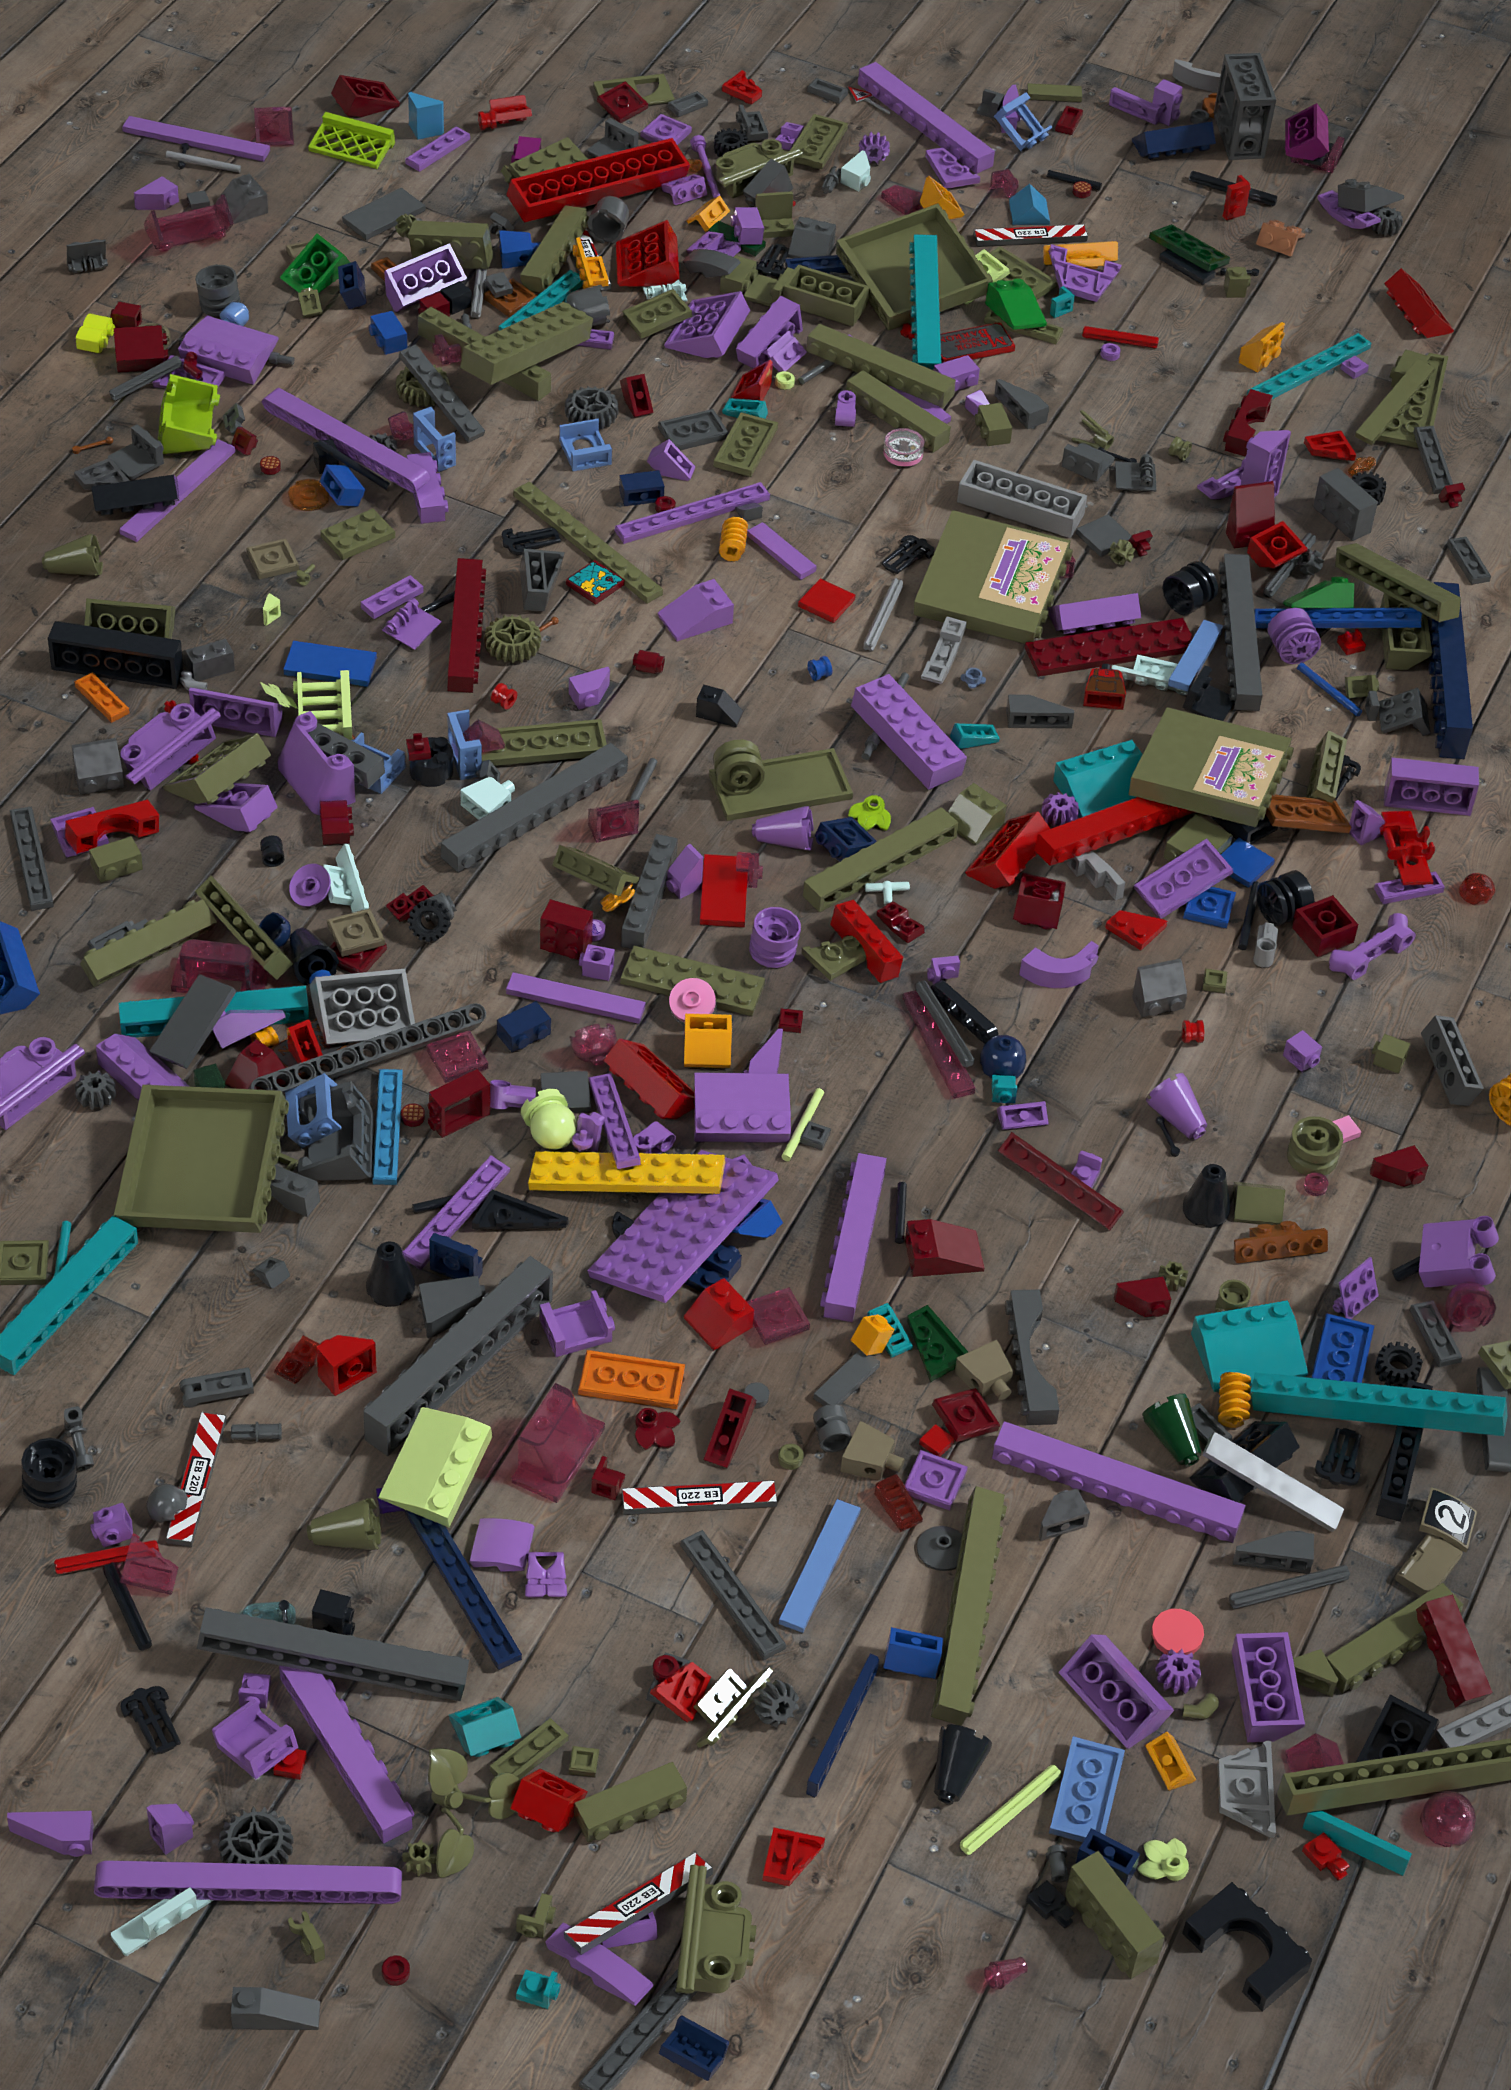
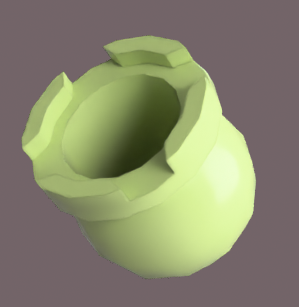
[520,1089,577,1150]

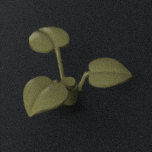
[428,1748,521,1878]

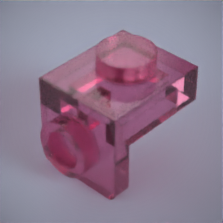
[990,169,1019,198]
[432,334,461,365]
[736,852,763,888]

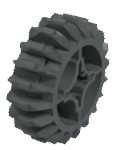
[565,386,618,430]
[218,1806,294,1864]

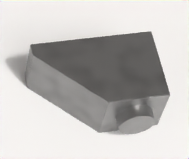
[1039,1489,1090,1541]

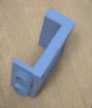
[994,92,1052,151]
[413,407,456,472]
[559,419,612,471]
[447,709,482,780]
[351,732,406,794]
[285,1073,341,1148]

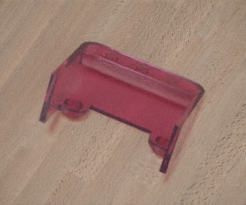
[144,194,234,252]

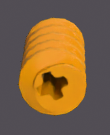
[719,517,748,562]
[1218,1372,1251,1428]

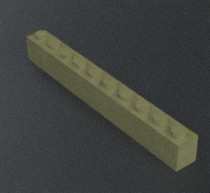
[931,1486,1007,1726]
[1277,1738,1511,1816]

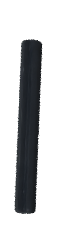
[1189,171,1278,206]

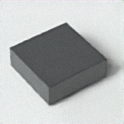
[186,190,210,210]
[1365,691,1380,721]
[800,1121,831,1150]

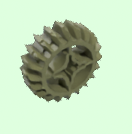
[396,364,450,407]
[484,615,541,664]

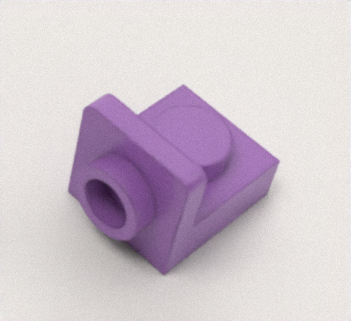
[927,956,960,984]
[1071,1151,1102,1188]
[238,1673,271,1708]

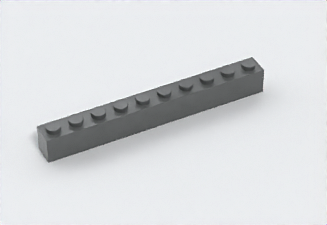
[1218,554,1263,711]
[441,743,628,873]
[197,1607,469,1701]

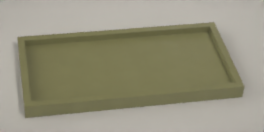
[709,748,853,821]

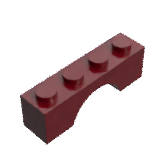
[1223,389,1273,457]

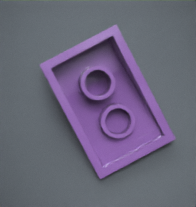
[658,579,734,641]
[194,783,278,832]

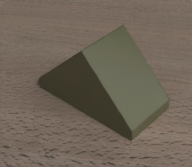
[1293,1649,1338,1697]

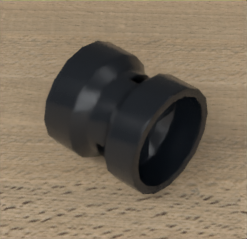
[260,835,285,867]

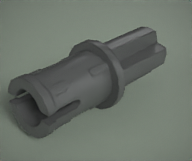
[821,166,841,194]
[231,1422,282,1442]

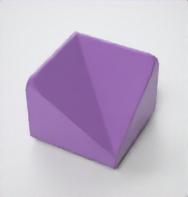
[965,390,990,416]

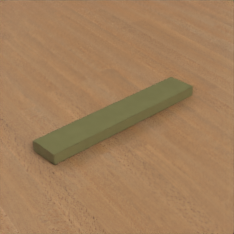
[1355,359,1435,446]

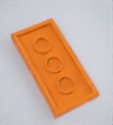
[578,1350,685,1409]

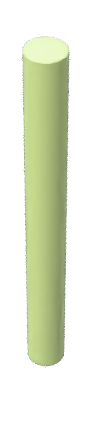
[781,1088,824,1161]

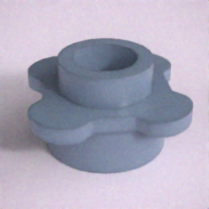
[961,668,986,688]

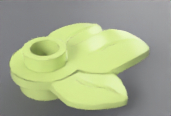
[1137,1838,1189,1881]

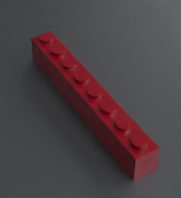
[447,558,486,693]

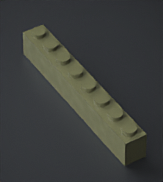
[418,307,551,401]
[807,323,956,408]
[1335,543,1461,622]
[803,807,959,912]

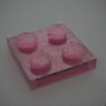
[427,1030,488,1083]
[747,1287,810,1345]

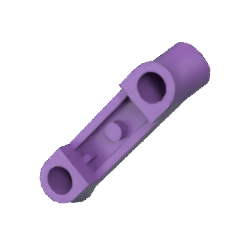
[1329,913,1416,980]

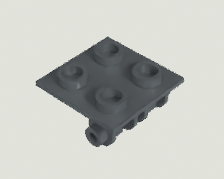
[66,239,108,273]
[1115,454,1156,492]

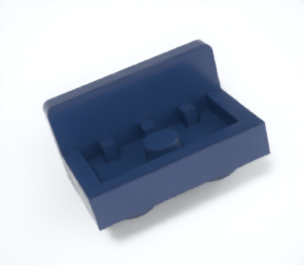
[659,2015,730,2081]

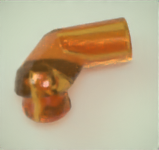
[687,159,702,172]
[1348,456,1376,476]

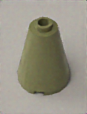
[42,534,103,576]
[307,1498,381,1550]

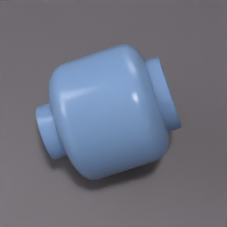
[220,302,249,326]

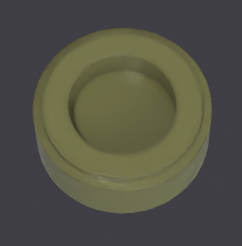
[778,1444,804,1470]

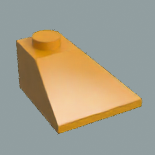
[920,176,965,220]

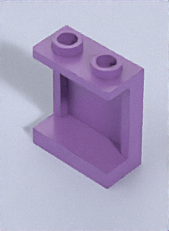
[539,1290,615,1357]
[212,1699,299,1779]

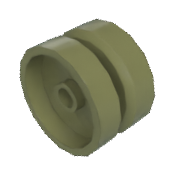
[713,739,765,795]
[1287,1116,1344,1177]

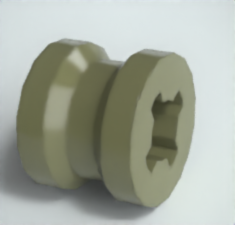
[1169,436,1192,461]

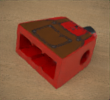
[1083,664,1126,710]

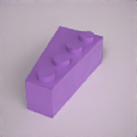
[736,296,803,369]

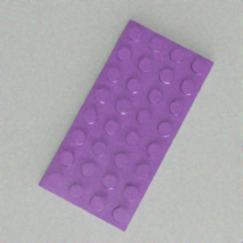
[587,1150,779,1303]

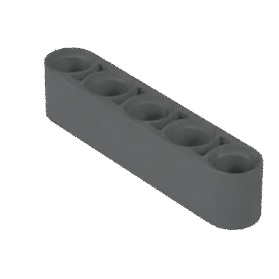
[1476,1367,1511,1472]

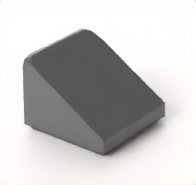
[735,503,763,521]
[252,1257,290,1289]

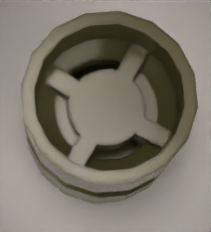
[1214,1279,1251,1313]

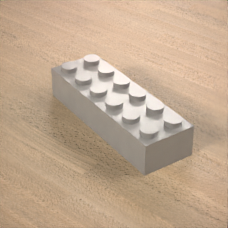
[957,460,1087,538]

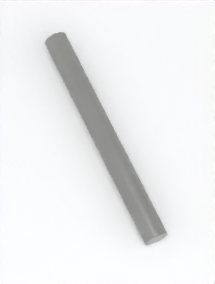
[166,151,241,173]

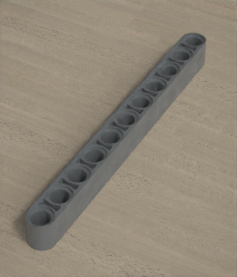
[248,1003,486,1096]

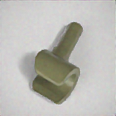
[296,564,315,586]

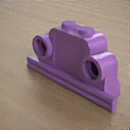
[120,703,221,791]
[0,1037,85,1130]

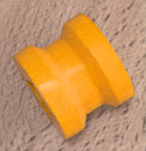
[250,1025,279,1047]

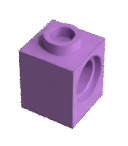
[579,944,615,981]
[1283,1030,1322,1072]

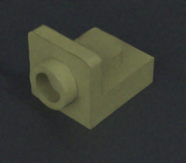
[298,288,322,318]

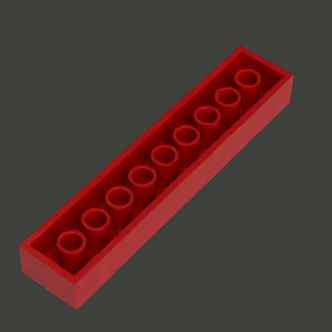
[507,138,690,223]

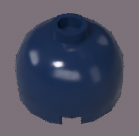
[980,1035,1026,1079]

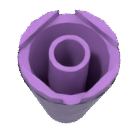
[752,806,814,850]
[1146,1073,1207,1139]

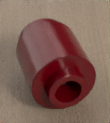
[633,650,665,674]

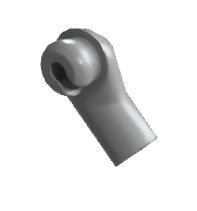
[179,670,207,691]

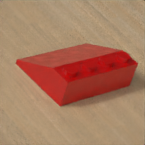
[616,220,679,286]

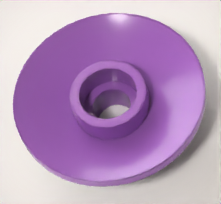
[289,864,331,907]

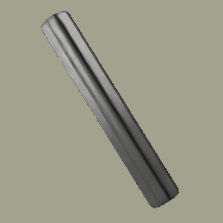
[109,356,182,401]

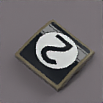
[1419,1487,1477,1552]

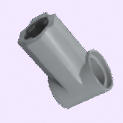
[1253,922,1278,968]

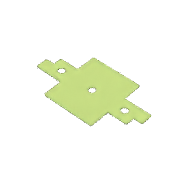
[260,682,298,709]

